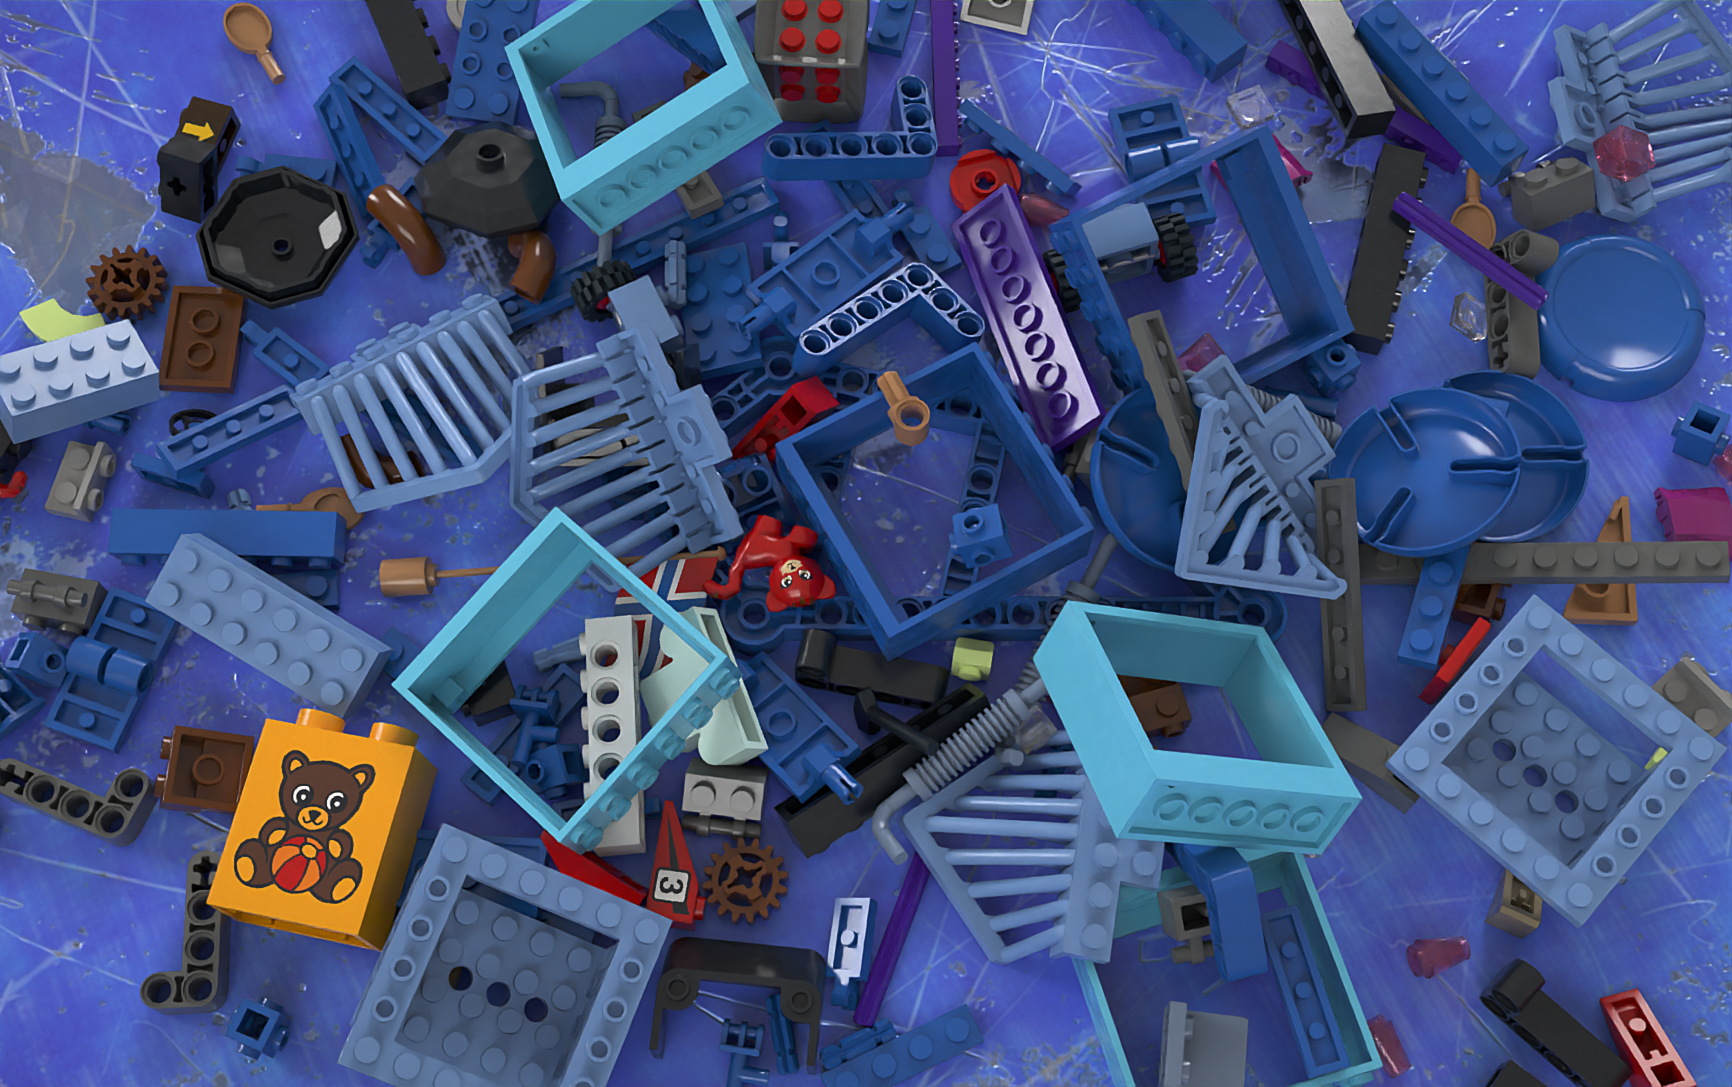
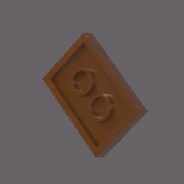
[159,285,248,394]

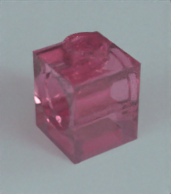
[1592,125,1656,182]

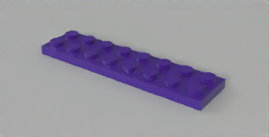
[951,183,1107,455]

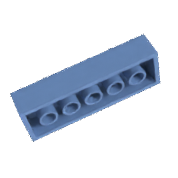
[145,533,394,719]

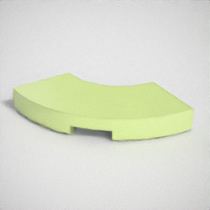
[19,298,107,343]

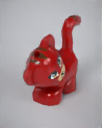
[702,515,836,613]

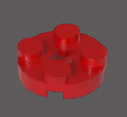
[949,149,1021,215]

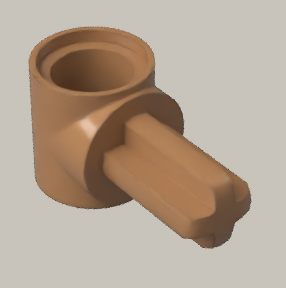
[877,371,930,446]

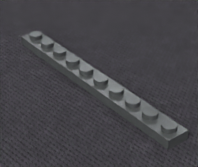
[1358,541,1730,585]

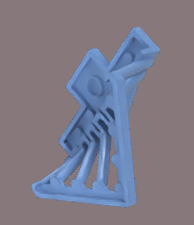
[1547,0,1732,223]
[289,293,541,513]
[509,320,744,593]
[1175,355,1347,600]
[899,729,1165,965]

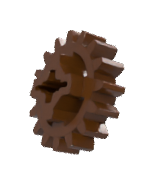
[86,245,170,321]
[702,837,789,926]

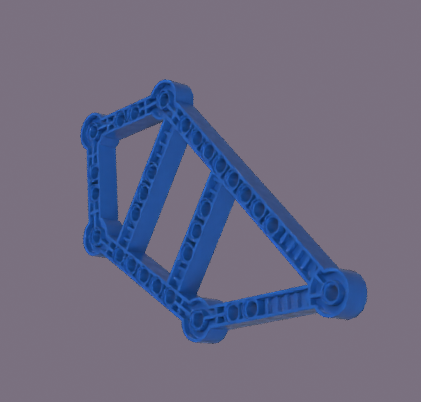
[602,335,1289,656]

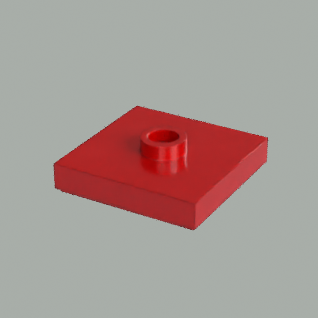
[1418,617,1491,705]

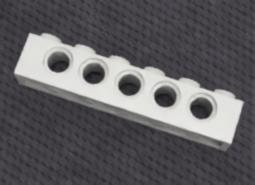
[579,615,646,857]

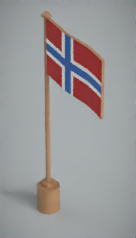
[379,546,727,678]

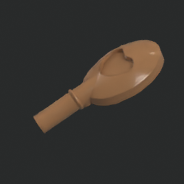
[223,2,285,85]
[1450,168,1496,250]
[256,487,365,531]

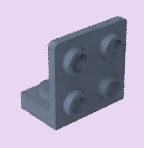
[1158,1001,1248,1087]

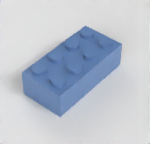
[0,319,159,444]

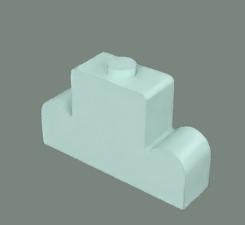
[639,606,769,766]

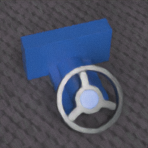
[130,409,218,500]

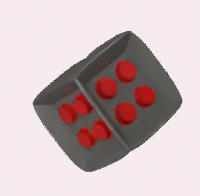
[754,0,870,124]

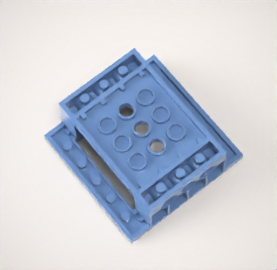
[1384,594,1727,929]
[336,823,673,1087]

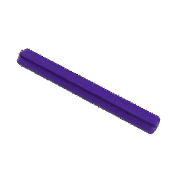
[1392,192,1549,310]
[853,843,939,1028]

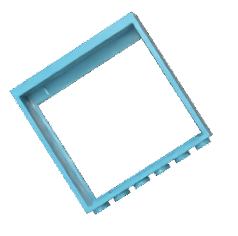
[504,0,783,236]
[391,506,743,855]
[1033,600,1363,855]
[1071,848,1383,1087]

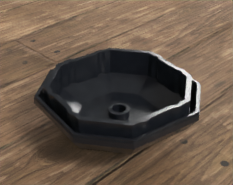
[413,120,561,239]
[195,165,360,310]

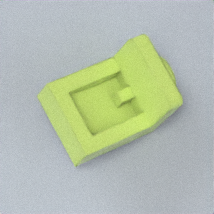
[951,637,994,681]

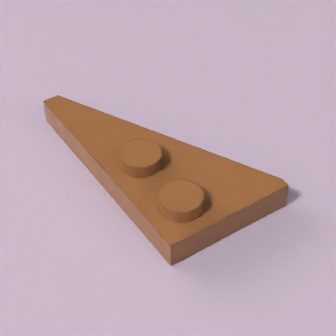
[1561,496,1638,626]

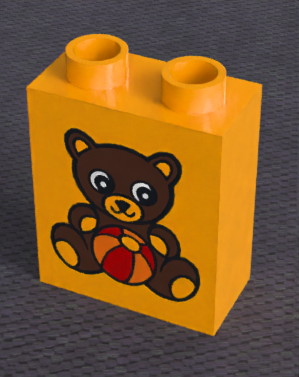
[206,708,438,952]

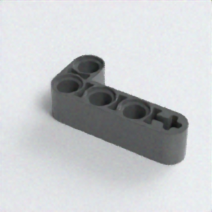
[1484,229,1559,380]
[0,758,158,847]
[140,850,231,1015]

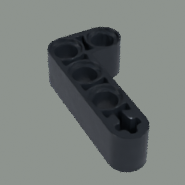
[794,629,950,710]
[1479,958,1632,1087]

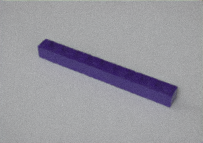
[930,0,962,157]
[1265,39,1464,174]

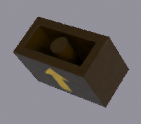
[168,96,241,176]

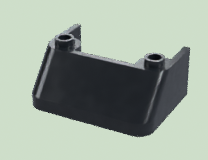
[536,343,701,466]
[649,937,826,1075]

